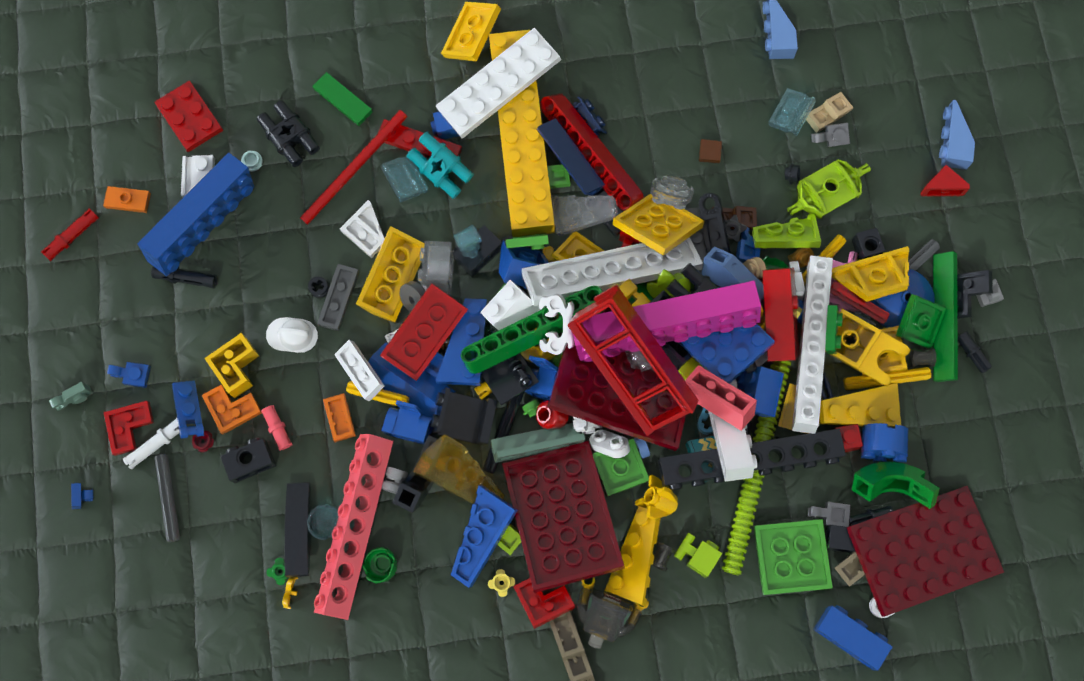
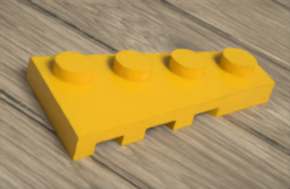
[819,383,901,428]
[604,506,661,607]

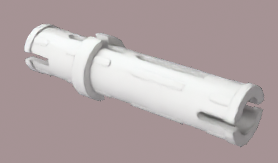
[123,418,179,469]

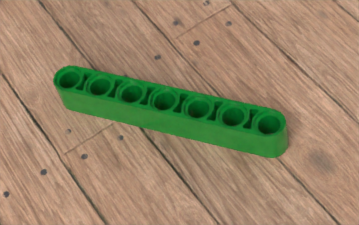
[461,286,604,374]

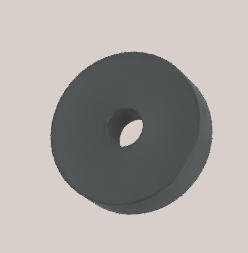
[400,281,425,312]

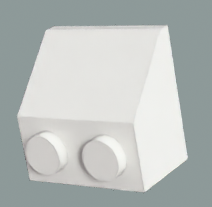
[480,280,542,341]

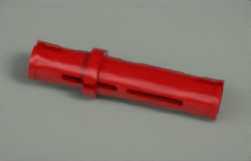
[40,208,99,261]

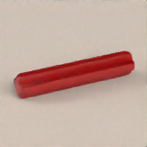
[830,281,890,324]

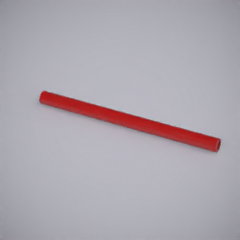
[300,110,407,225]

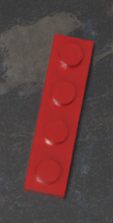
[378,119,462,163]

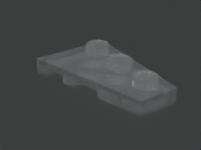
[551,195,618,236]

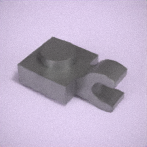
[811,123,850,147]
[807,502,850,527]

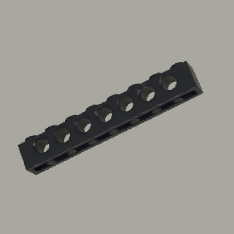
[658,429,846,490]

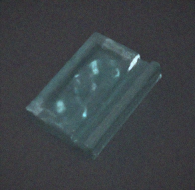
[769,88,816,136]
[381,155,429,203]

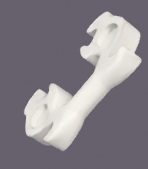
[539,294,575,355]

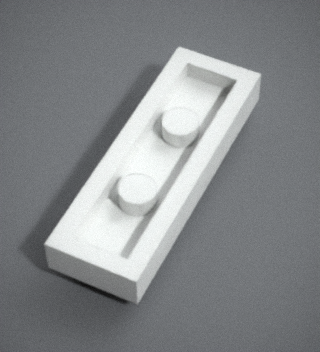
[334,340,384,401]

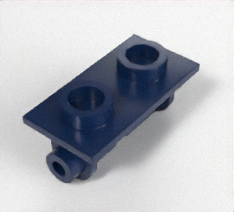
[572,96,607,137]

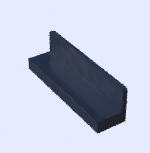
[537,118,605,198]

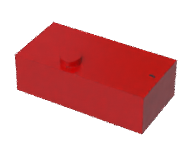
[762,267,799,361]

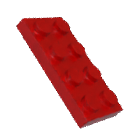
[380,283,468,381]

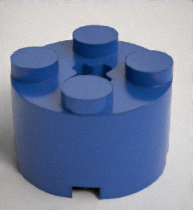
[861,423,909,463]

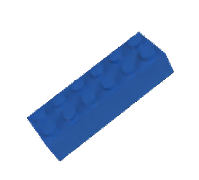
[137,152,254,277]

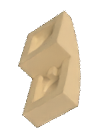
[804,92,853,133]

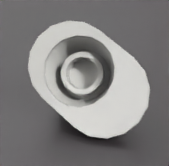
[266,317,318,353]

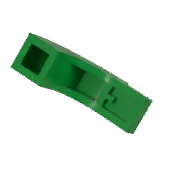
[852,462,940,509]

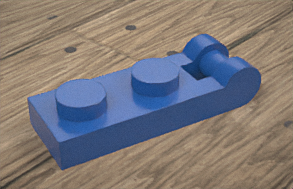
[172,381,204,439]

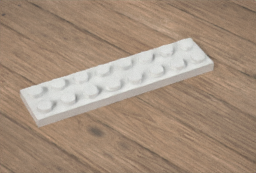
[522,237,703,306]

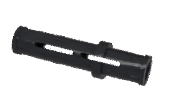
[151,267,218,289]

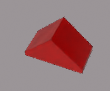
[920,165,970,196]

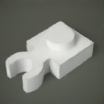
[789,261,805,300]

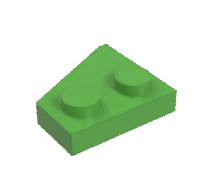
[506,233,549,250]

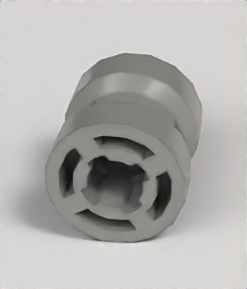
[381,467,408,494]

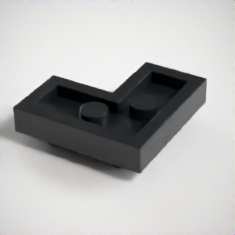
[957,270,993,319]

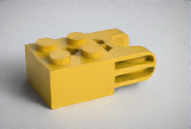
[825,308,911,386]

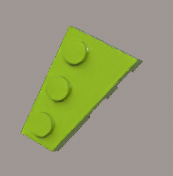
[752,213,821,248]

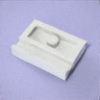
[181,155,215,197]

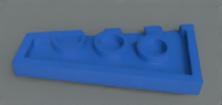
[435,298,487,386]
[451,485,518,588]

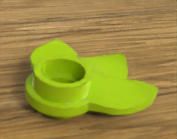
[647,269,691,298]

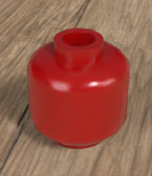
[536,400,569,429]

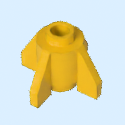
[635,475,678,520]

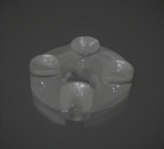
[650,176,694,209]

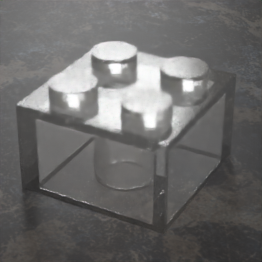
[418,241,454,296]

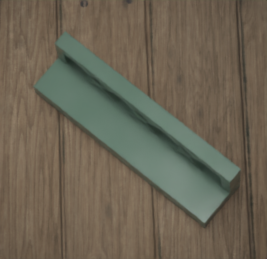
[490,423,585,463]

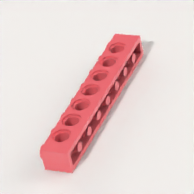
[314,434,393,620]

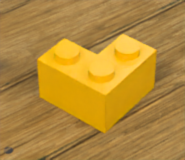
[204,333,259,398]

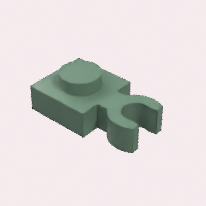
[49,382,93,411]

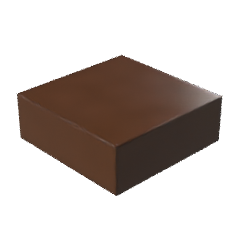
[699,139,722,163]

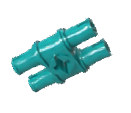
[406,132,474,199]

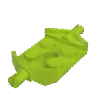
[787,159,871,219]

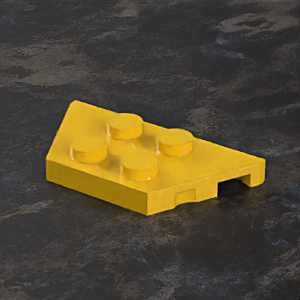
[831,246,909,302]

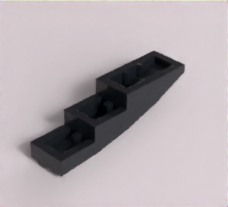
[285,482,312,577]

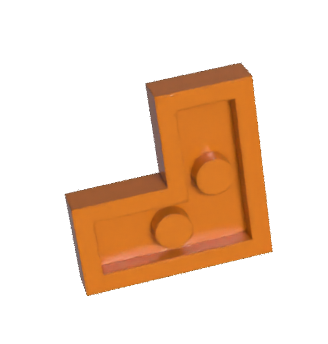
[202,385,262,434]

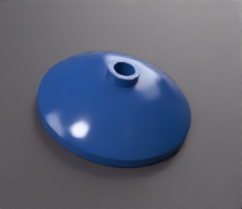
[870,269,935,328]

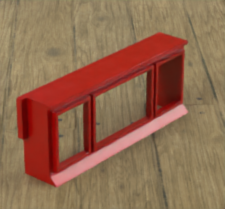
[567,284,699,436]

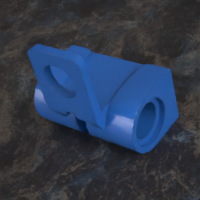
[524,356,558,400]
[381,400,433,445]

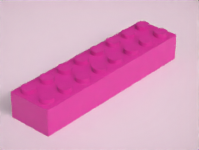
[573,280,761,362]

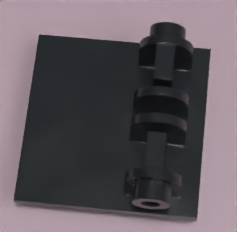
[481,353,539,405]

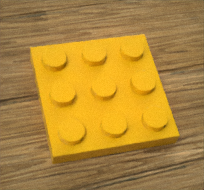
[613,192,704,256]

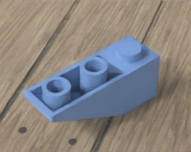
[763,0,798,59]
[939,100,975,170]
[701,246,764,302]

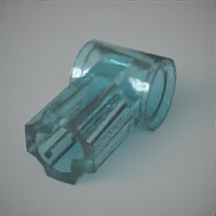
[453,225,482,259]

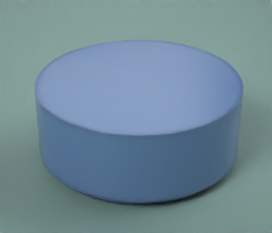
[634,438,650,459]

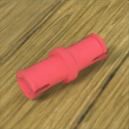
[261,405,293,451]

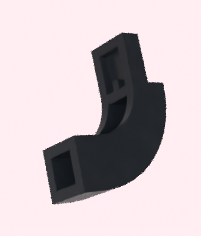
[392,434,451,513]

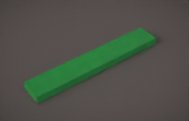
[933,251,958,382]

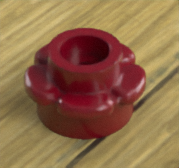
[192,431,214,452]

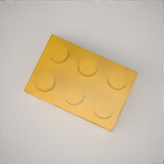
[441,2,501,61]

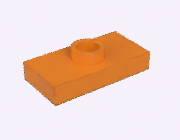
[103,186,151,213]
[323,393,356,442]

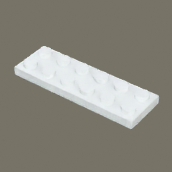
[436,28,561,139]

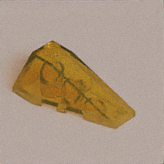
[413,434,504,504]

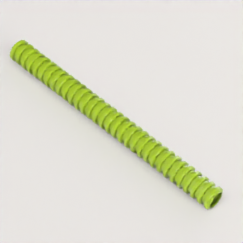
[721,361,791,575]

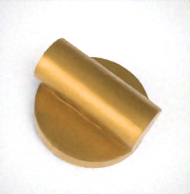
[788,248,813,267]

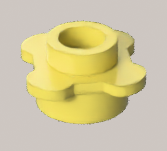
[488,569,515,597]

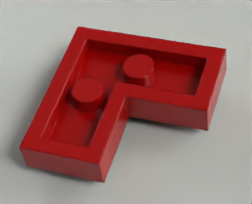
[104,401,154,456]
[513,578,575,629]

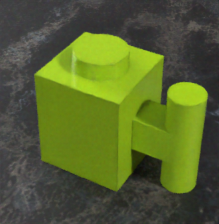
[674,533,722,578]

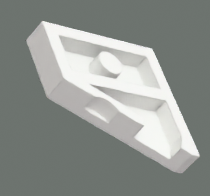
[340,200,384,258]

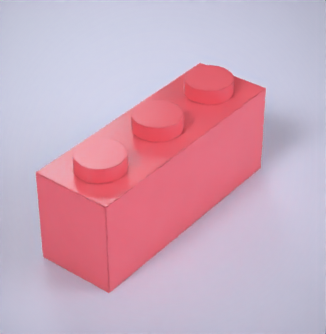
[685,365,757,431]

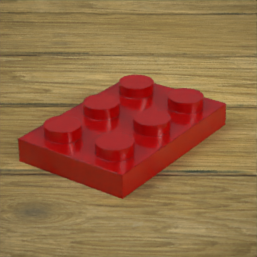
[154,80,223,152]

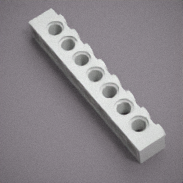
[792,256,833,434]

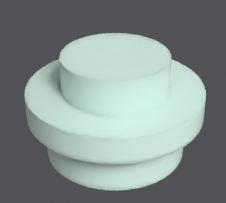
[241,151,263,172]

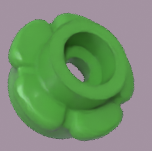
[522,399,540,418]

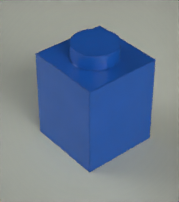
[431,112,459,140]

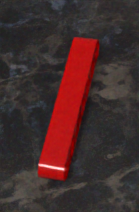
[540,93,644,211]

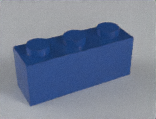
[813,605,892,671]

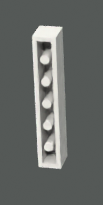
[708,379,757,482]

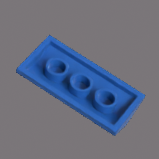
[368,342,456,417]

